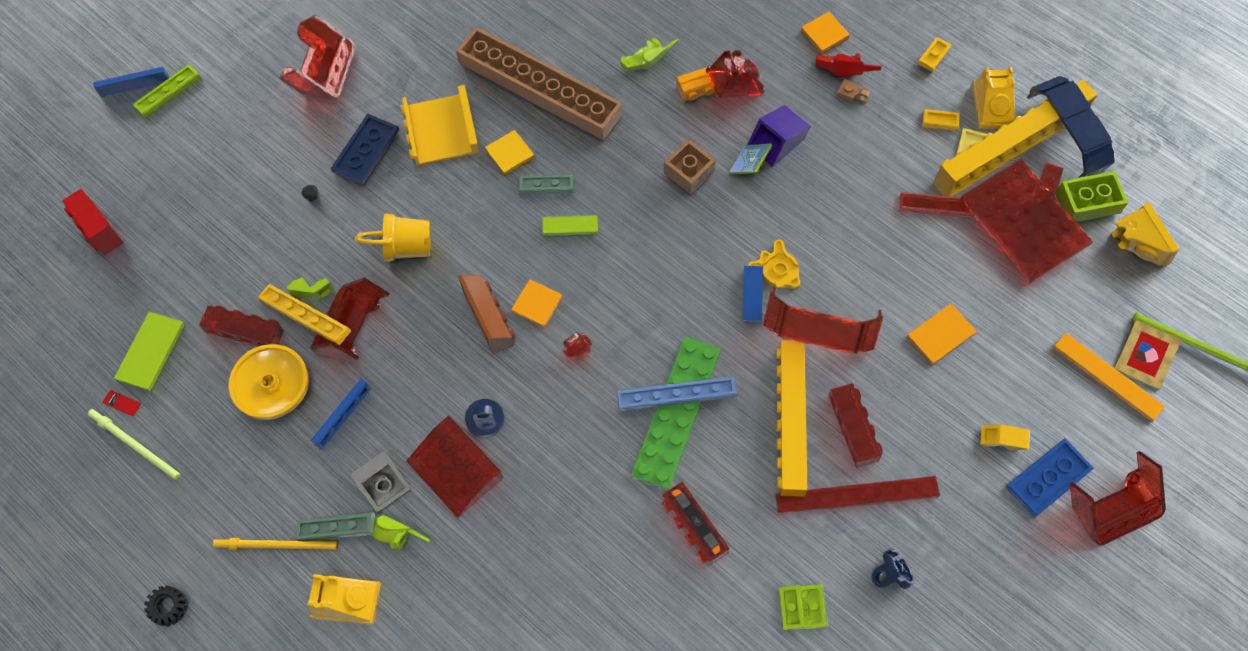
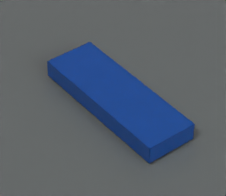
[743,266,763,322]

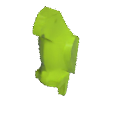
[620,37,679,72]
[356,515,430,550]

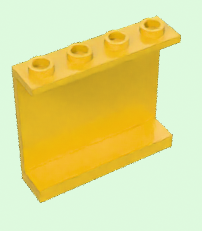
[400,85,480,166]

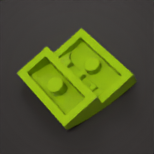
[779,584,828,630]

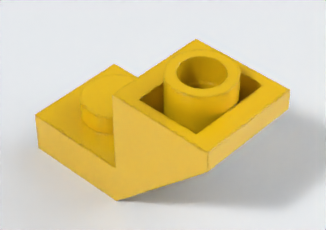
[980,424,1030,451]

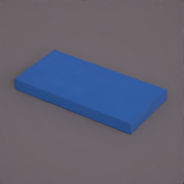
[1006,438,1094,518]

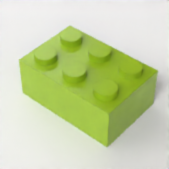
[1055,171,1129,224]

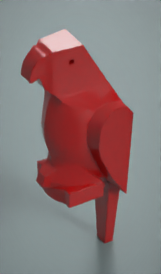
[815,53,882,76]

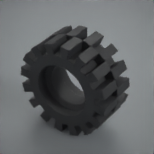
[144,585,188,626]

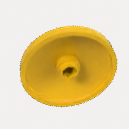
[229,344,309,420]

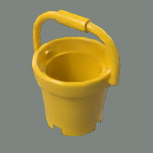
[355,213,431,262]

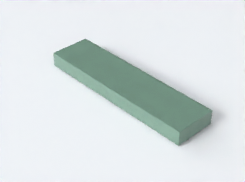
[295,513,375,541]

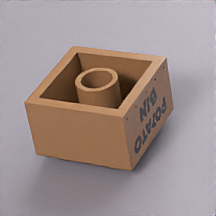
[664,139,716,195]

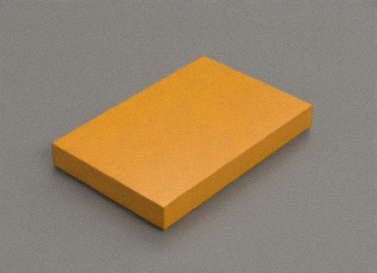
[907,304,977,365]

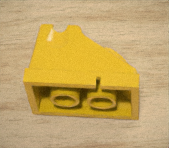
[972,67,1015,129]
[1111,202,1179,267]
[307,574,381,625]

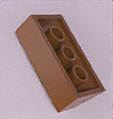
[458,275,515,355]

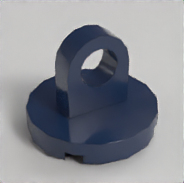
[465,399,505,438]
[872,548,914,589]

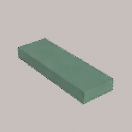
[519,174,574,195]

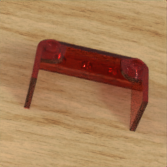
[310,277,390,363]
[1069,451,1166,545]

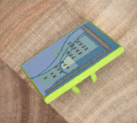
[729,144,772,174]

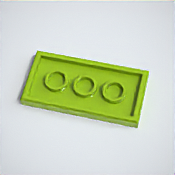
[114,311,185,392]

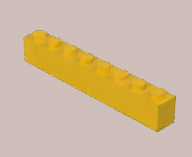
[776,341,807,497]

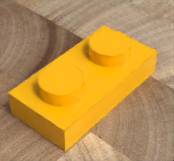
[918,37,952,72]

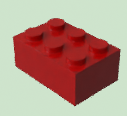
[62,188,124,255]

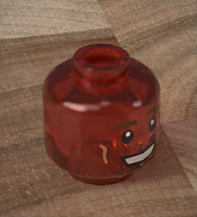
[562,332,592,361]

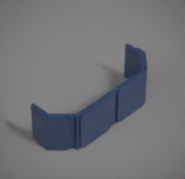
[1027,76,1115,178]

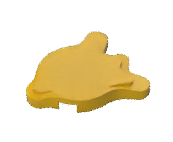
[748,239,801,289]

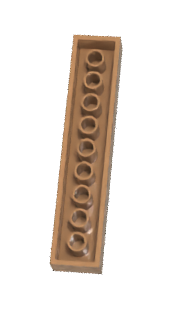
[456,27,623,141]

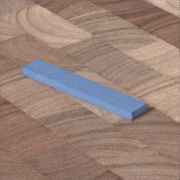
[617,376,737,411]

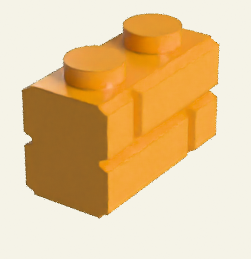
[676,66,717,102]

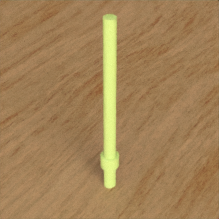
[88,409,181,480]

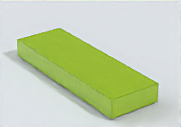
[543,215,598,236]

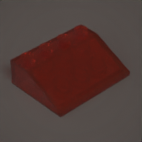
[406,416,503,518]

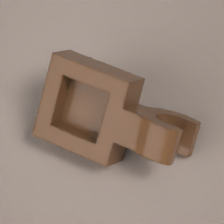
[837,79,870,103]

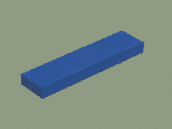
[93,67,169,97]
[311,378,370,450]

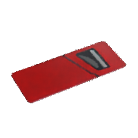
[102,390,141,416]

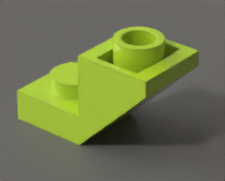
[286,277,334,301]

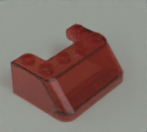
[280,14,355,99]

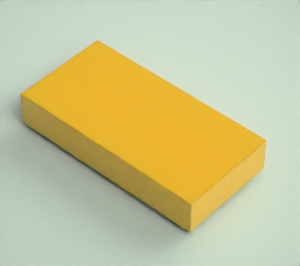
[922,109,960,131]

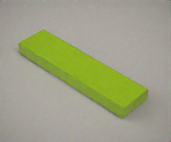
[132,64,201,118]

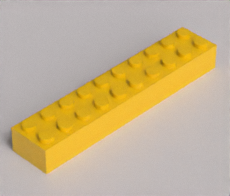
[934,79,1098,200]

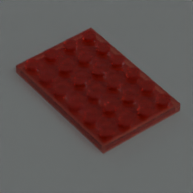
[960,159,1093,284]

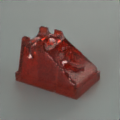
[705,50,765,98]

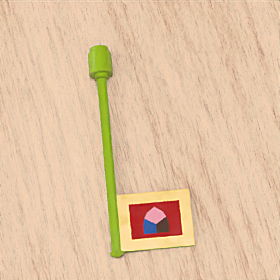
[1114,312,1248,390]

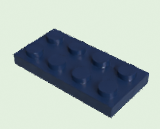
[331,113,399,185]

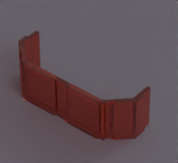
[763,287,883,354]

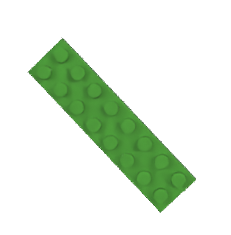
[631,336,721,491]

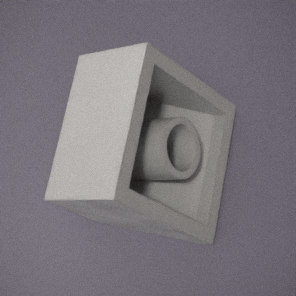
[350,451,411,513]

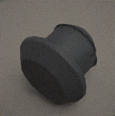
[302,185,318,201]

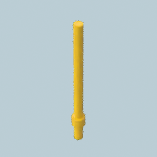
[213,538,338,550]

